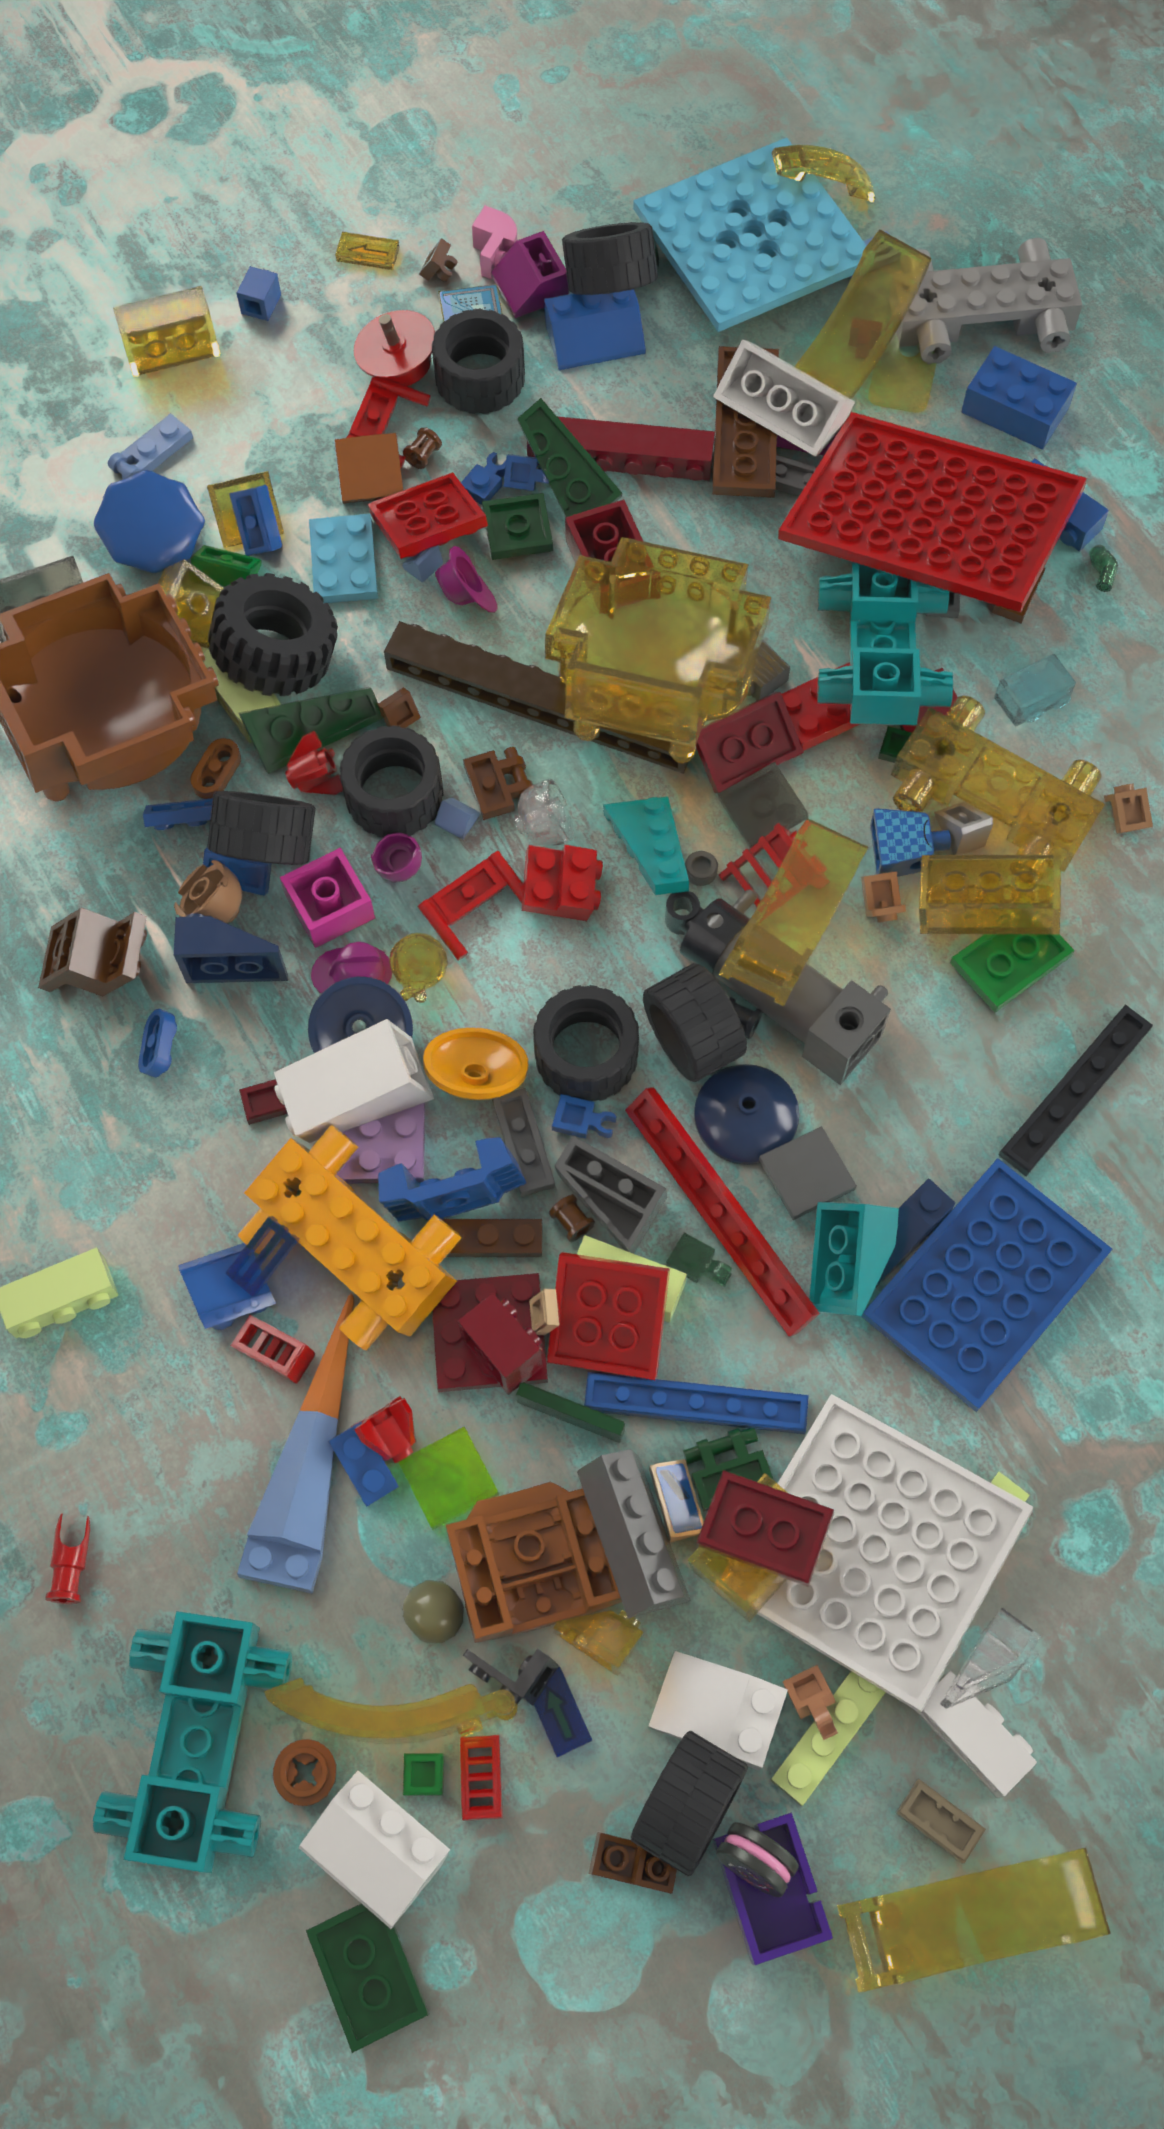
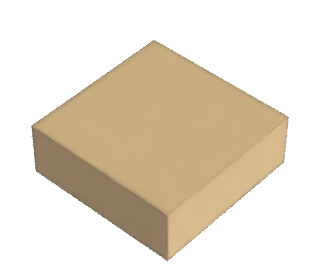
[529,1289,559,1335]

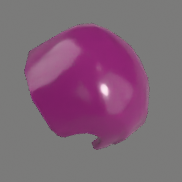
[371,833,422,883]

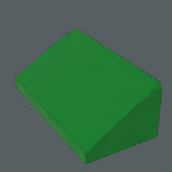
[190,545,262,587]

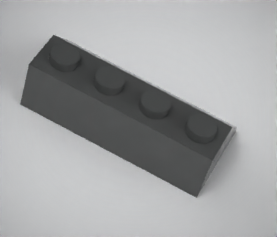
[577,1449,691,1619]

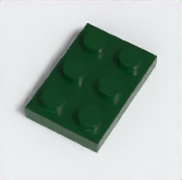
[306,1903,429,2053]

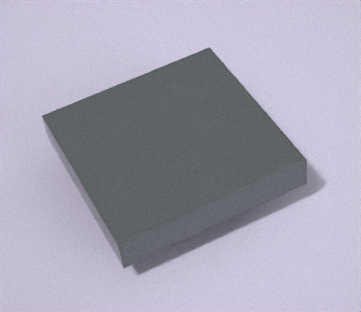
[759,1126,857,1220]

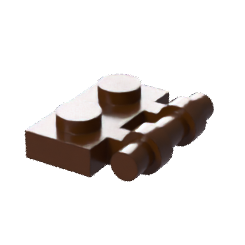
[463,747,537,820]

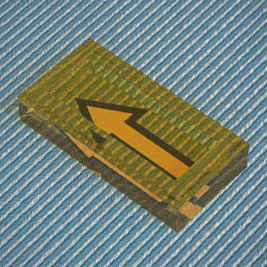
[335,232,400,270]

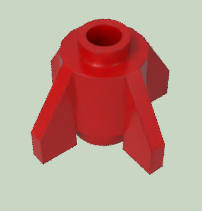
[285,731,343,795]
[351,1396,416,1463]

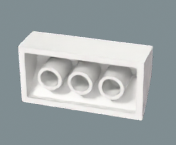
[713,339,855,457]

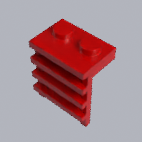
[718,823,829,927]

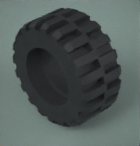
[208,573,338,697]

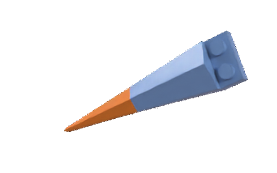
[237,1293,354,1594]

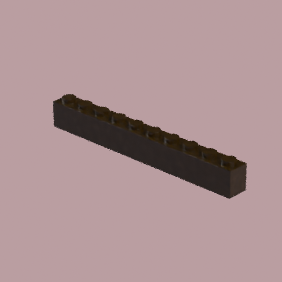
[384,621,699,774]

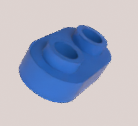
[138,1009,177,1078]

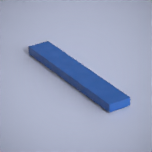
[584,1372,809,1434]

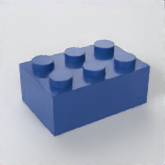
[961,346,1077,450]

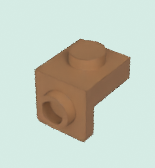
[861,871,906,922]

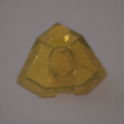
[553,1610,644,1676]

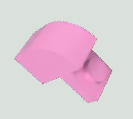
[472,205,517,280]

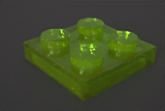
[398,1426,499,1531]

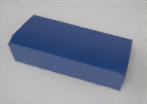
[229,485,282,556]

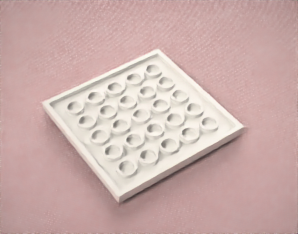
[716,1394,1033,1713]

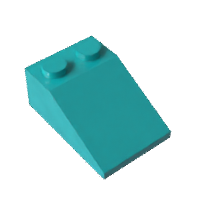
[809,1202,899,1316]

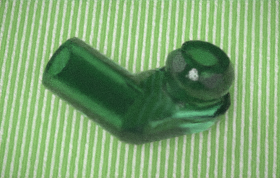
[1089,545,1118,592]

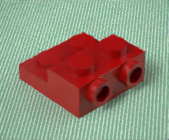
[521,845,603,922]

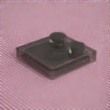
[718,762,809,848]

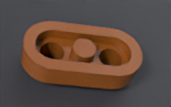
[190,738,241,799]

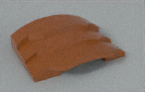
[446,1481,622,1643]

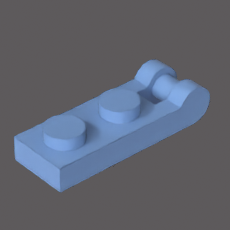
[107,413,193,479]

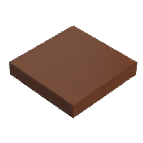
[334,433,403,504]

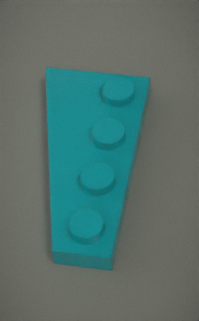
[603,796,689,895]

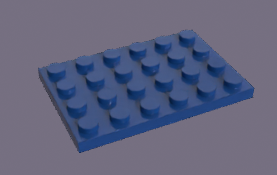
[861,1158,1113,1412]

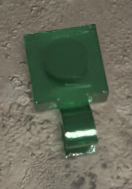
[666,1232,732,1287]

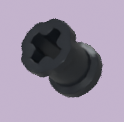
[729,997,762,1039]

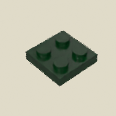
[482,493,553,560]

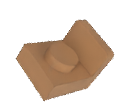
[1104,783,1153,834]

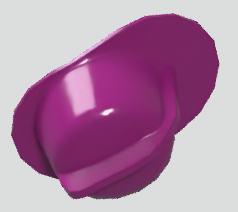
[435,546,498,613]
[311,942,393,993]

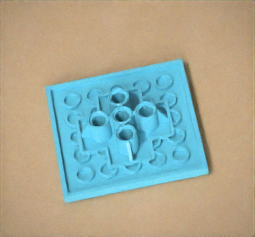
[633,138,875,332]

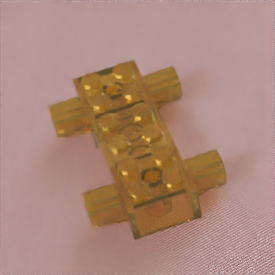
[891,696,1105,882]

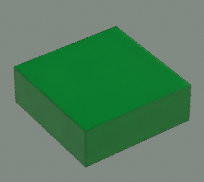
[403,1753,444,1796]

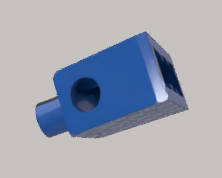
[870,808,951,877]

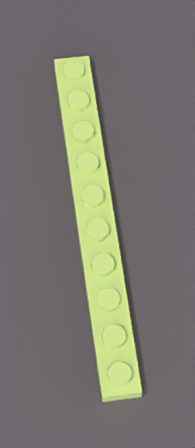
[770,1472,1030,1806]

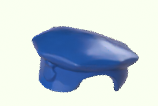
[93,470,205,573]

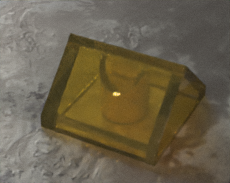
[207,471,284,548]

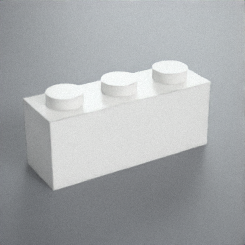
[915,1671,1037,1798]

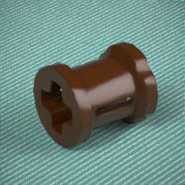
[402,427,442,469]
[549,1194,595,1242]

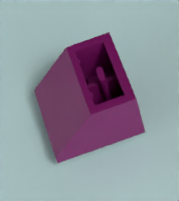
[491,231,569,318]

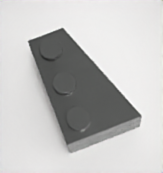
[554,1136,667,1254]

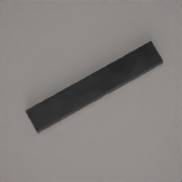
[998,1004,1153,1177]

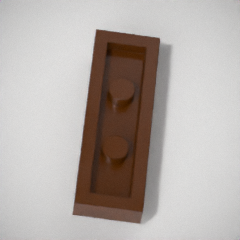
[442,1219,543,1257]

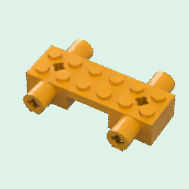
[238,1124,462,1351]

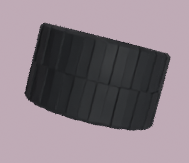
[562,222,658,295]
[432,309,525,414]
[340,725,444,838]
[207,791,316,865]
[643,963,747,1082]
[533,985,639,1101]
[631,1731,748,1876]

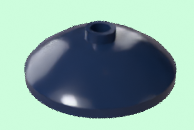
[308,976,413,1053]
[694,1064,799,1165]

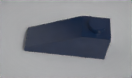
[876,1178,956,1288]

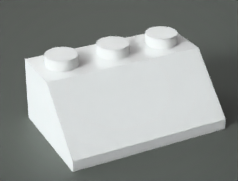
[299,1771,450,1929]

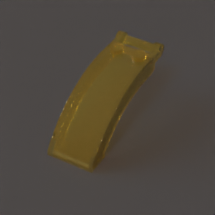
[794,229,932,400]
[719,818,869,1006]
[264,1678,518,1744]
[837,1848,1111,1992]

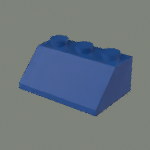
[544,289,646,370]

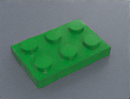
[950,902,1075,1013]

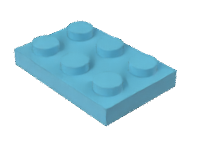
[309,514,378,603]

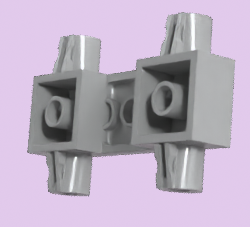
[889,238,1082,364]

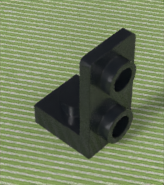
[463,1648,559,1706]

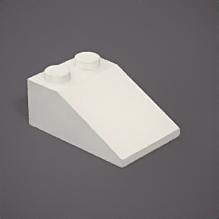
[648,1651,788,1770]

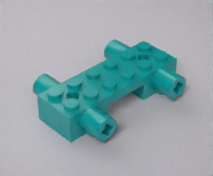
[817,562,953,725]
[92,1611,292,1873]

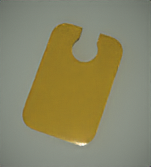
[868,333,937,413]

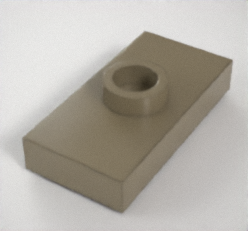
[895,1779,986,1864]

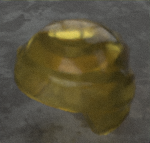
[389,932,448,1003]

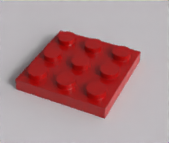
[368,472,488,559]
[547,1252,670,1380]

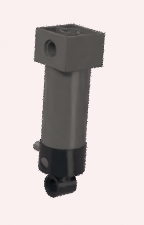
[665,890,891,1085]

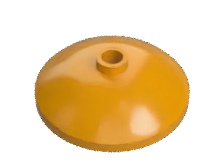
[423,1028,528,1100]

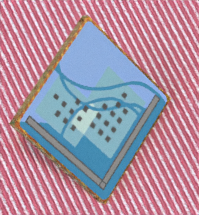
[438,284,503,322]

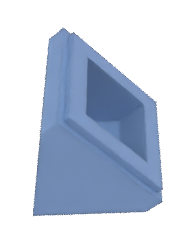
[402,546,443,583]
[435,798,480,839]

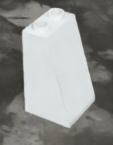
[274,1019,434,1143]

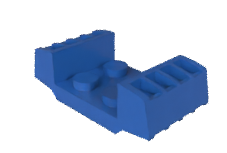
[378,1137,527,1222]

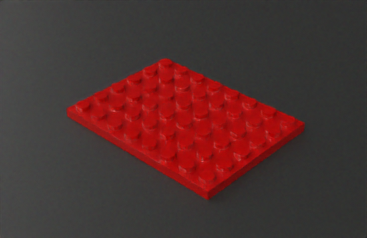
[778,412,1087,613]

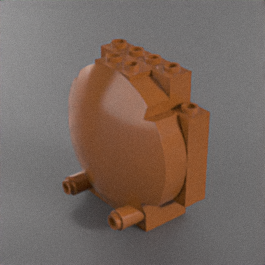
[0,573,219,801]

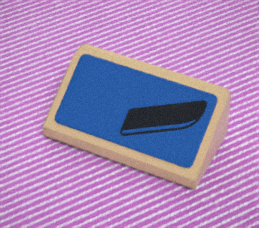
[649,1459,704,1543]

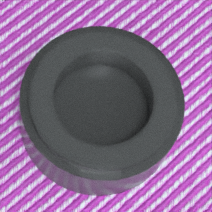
[685,851,718,886]

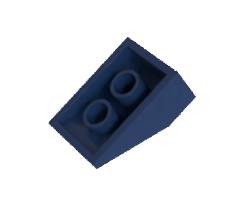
[173,913,288,983]

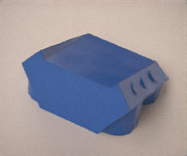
[178,1243,276,1330]

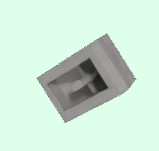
[934,802,993,857]

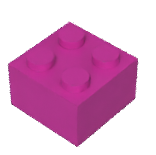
[280,848,375,948]

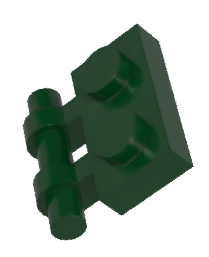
[683,1427,776,1511]

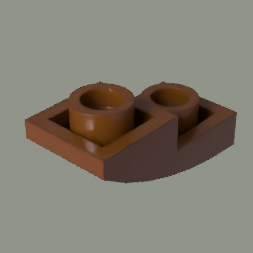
[588,1832,677,1894]

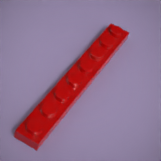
[625,1087,820,1337]

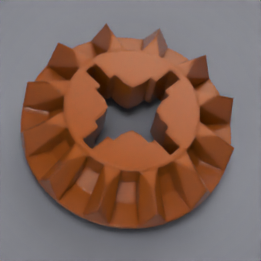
[273,1739,337,1806]

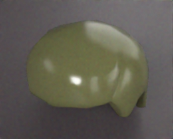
[402,1580,464,1643]

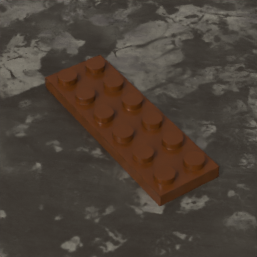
[712,346,779,498]

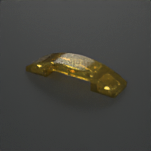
[771,145,876,202]

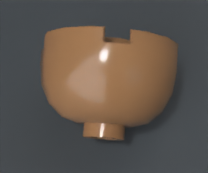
[174,860,242,923]

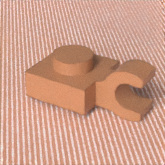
[782,1665,838,1740]

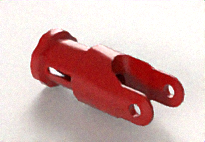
[45,1513,90,1604]

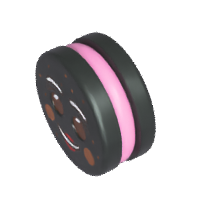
[716,1822,798,1897]

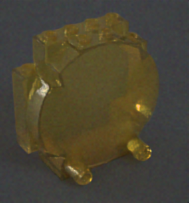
[545,537,772,763]

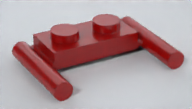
[346,377,431,469]
[417,850,523,961]

